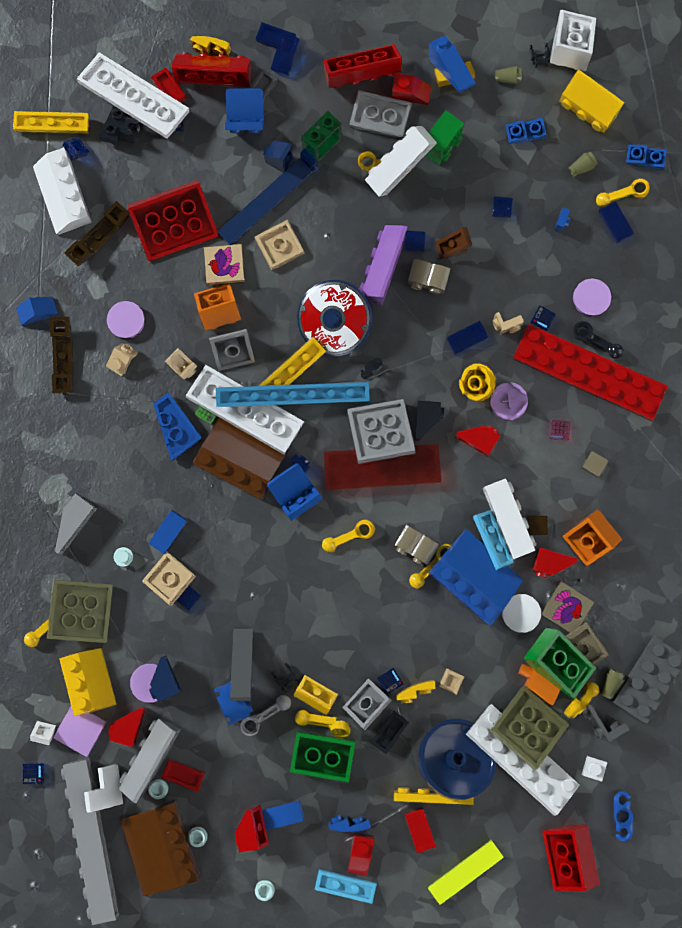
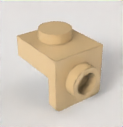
[492,312,524,334]
[106,343,137,376]
[165,348,197,379]

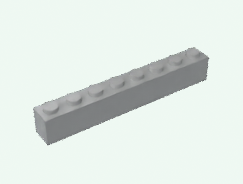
[61,758,119,925]

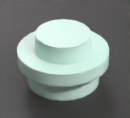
[114,547,133,567]
[148,779,168,799]
[188,827,208,847]
[255,880,275,901]

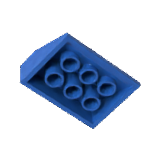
[428,529,523,626]

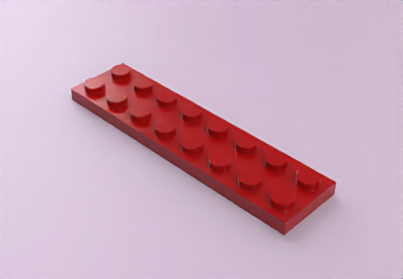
[513,324,668,421]

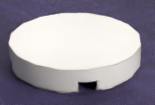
[502,594,541,633]

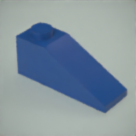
[429,35,475,93]

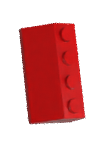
[323,44,402,89]
[171,53,251,87]

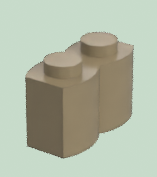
[408,259,451,295]
[395,525,439,566]

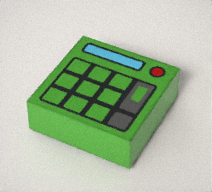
[195,406,217,425]

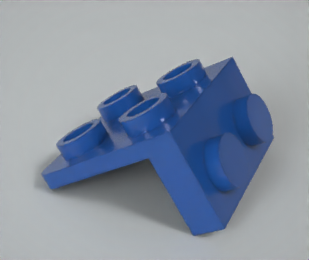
[225,88,264,133]
[267,464,323,521]

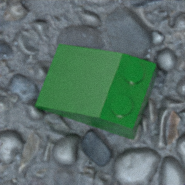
[523,628,596,699]

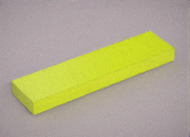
[428,840,504,905]

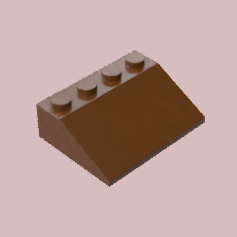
[192,418,289,500]
[120,800,200,896]

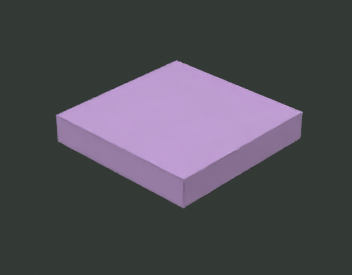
[53,706,107,757]

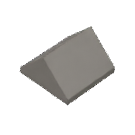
[209,329,255,371]
[342,678,392,730]

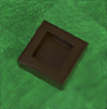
[527,516,548,535]

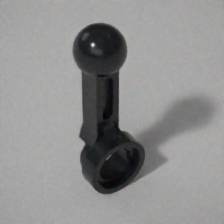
[573,321,624,359]

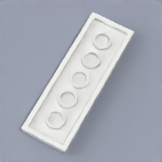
[77,52,189,139]
[186,365,304,455]
[466,704,580,816]

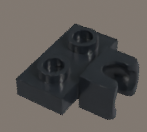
[99,106,141,145]

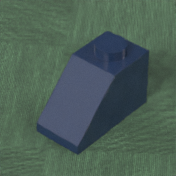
[263,141,294,173]
[149,655,182,702]

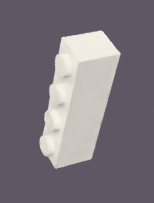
[365,126,437,197]
[483,479,536,559]

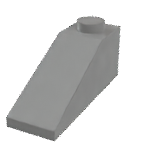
[55,493,97,554]

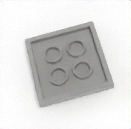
[347,399,415,464]

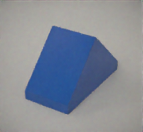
[16,297,58,326]

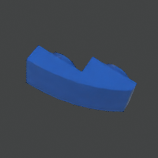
[505,117,547,144]
[626,144,667,170]
[148,510,188,554]
[262,800,305,830]
[328,815,371,832]

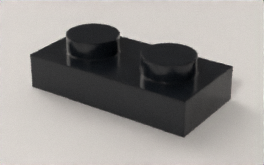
[370,710,409,754]

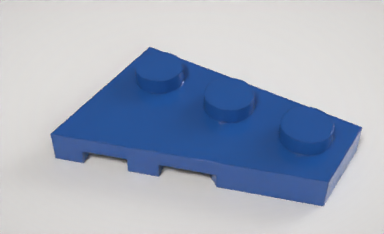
[153,393,202,461]

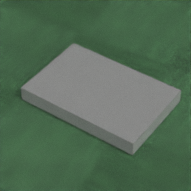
[349,90,412,140]

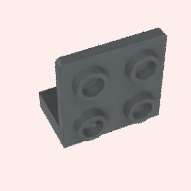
[582,704,630,742]

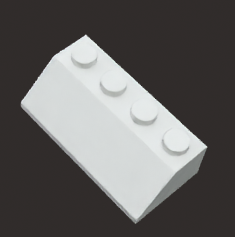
[33,148,92,235]

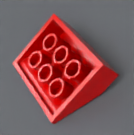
[128,180,219,261]

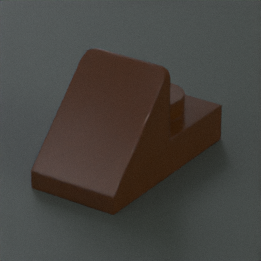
[435,227,472,260]

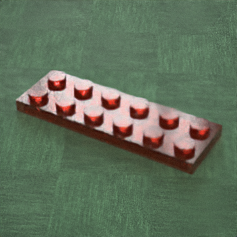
[324,444,441,491]

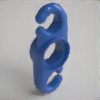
[613,791,633,842]

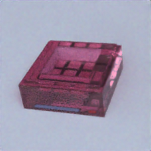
[549,419,571,441]

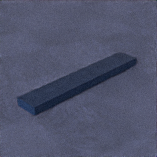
[218,158,313,245]

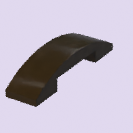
[64,201,130,266]
[50,317,73,394]

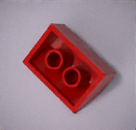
[542,824,600,891]

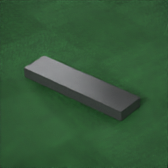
[230,628,253,701]

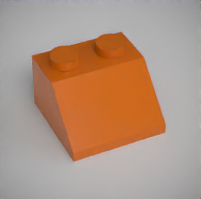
[194,283,241,331]
[562,509,622,567]

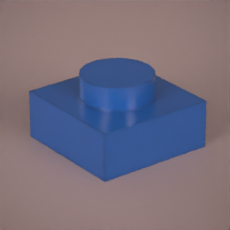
[554,208,571,232]

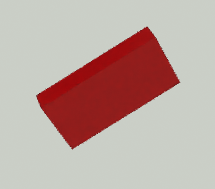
[151,68,187,103]
[161,758,205,792]
[405,808,436,853]

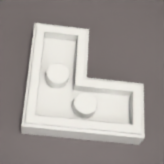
[84,764,123,812]

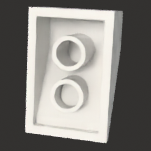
[550,10,596,71]

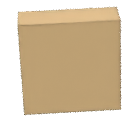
[439,668,464,695]

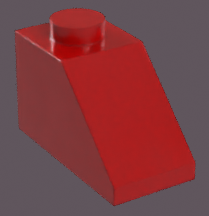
[392,73,431,105]
[454,425,501,457]
[531,548,578,578]
[108,706,147,747]
[235,805,269,852]
[347,832,374,876]

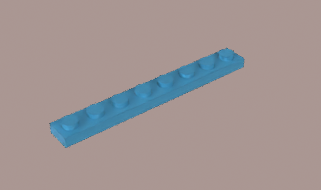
[216,382,369,407]

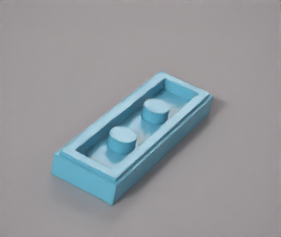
[473,510,514,570]
[314,869,377,904]

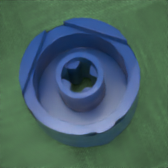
[214,682,253,725]

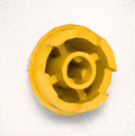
[459,364,497,401]

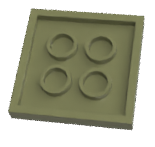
[47,580,113,643]
[489,686,569,771]

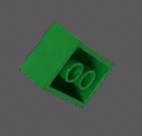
[290,730,355,782]

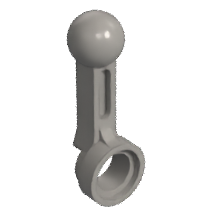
[240,695,291,736]

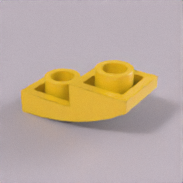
[190,36,231,56]
[396,680,436,703]

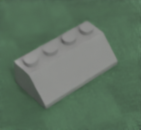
[119,717,181,804]

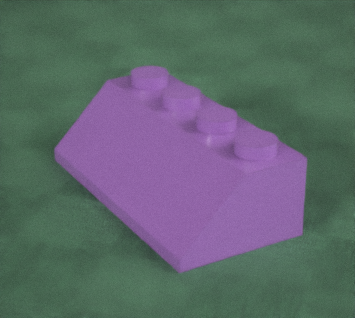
[359,225,407,307]

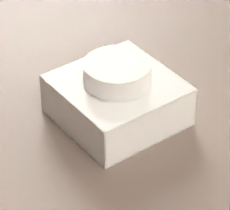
[30,721,56,745]
[582,756,607,781]

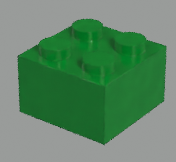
[425,111,464,165]

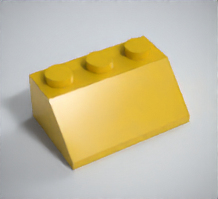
[559,69,625,133]
[59,648,117,716]

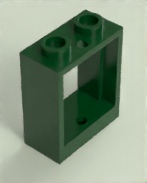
[301,111,342,165]

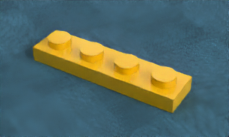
[13,111,90,134]
[259,337,326,386]
[394,787,474,805]

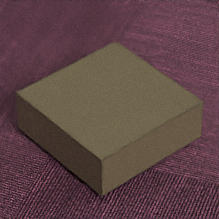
[582,451,608,477]

